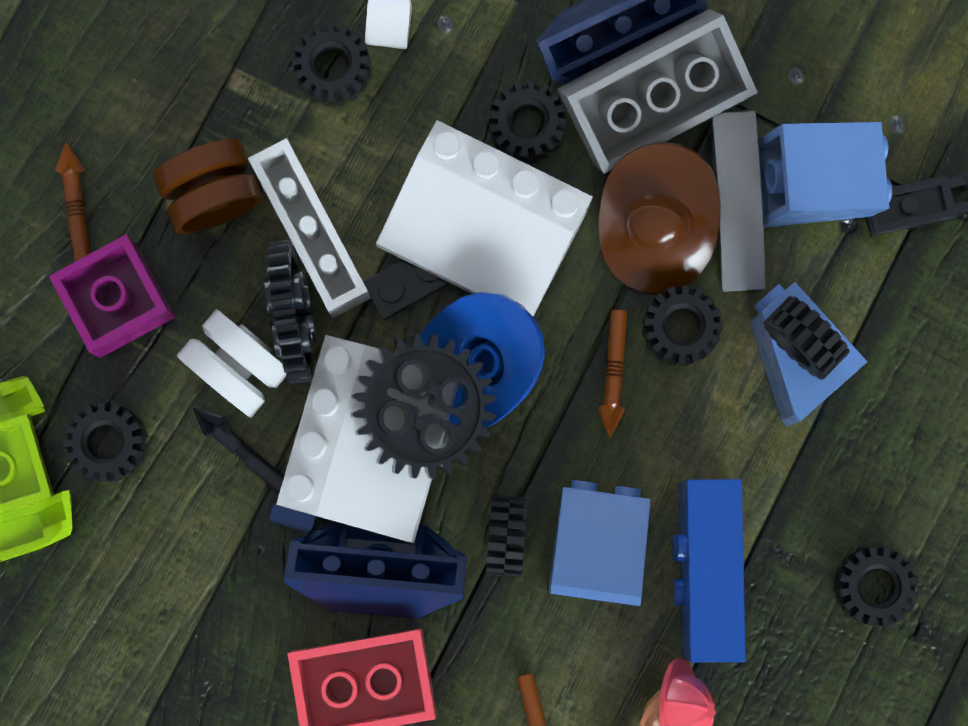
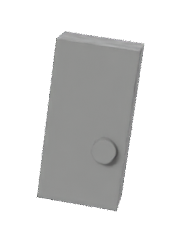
[557,9,758,174]

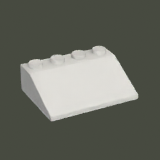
[376,120,592,317]
[276,335,458,543]

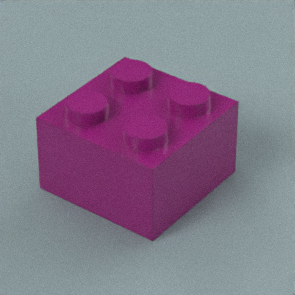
[49,234,176,358]

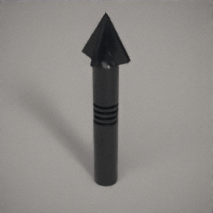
[193,407,284,494]

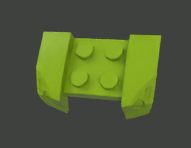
[0,376,72,562]

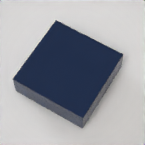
[269,504,320,533]

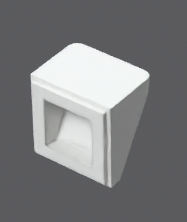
[365,0,412,49]

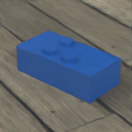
[672,479,746,663]

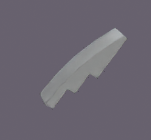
[711,110,766,292]

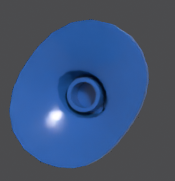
[420,292,545,428]

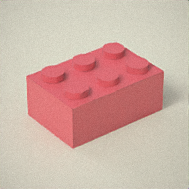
[287,627,437,726]

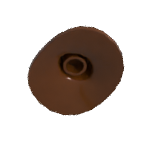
[599,142,721,293]

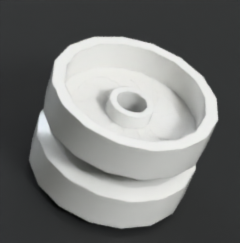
[177,309,286,418]

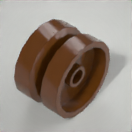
[152,139,264,235]

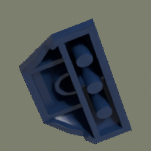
[536,0,708,84]
[284,521,467,619]

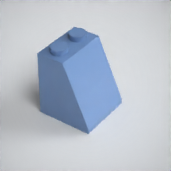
[758,122,892,227]
[750,282,867,427]
[548,480,651,606]

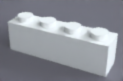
[248,138,371,318]

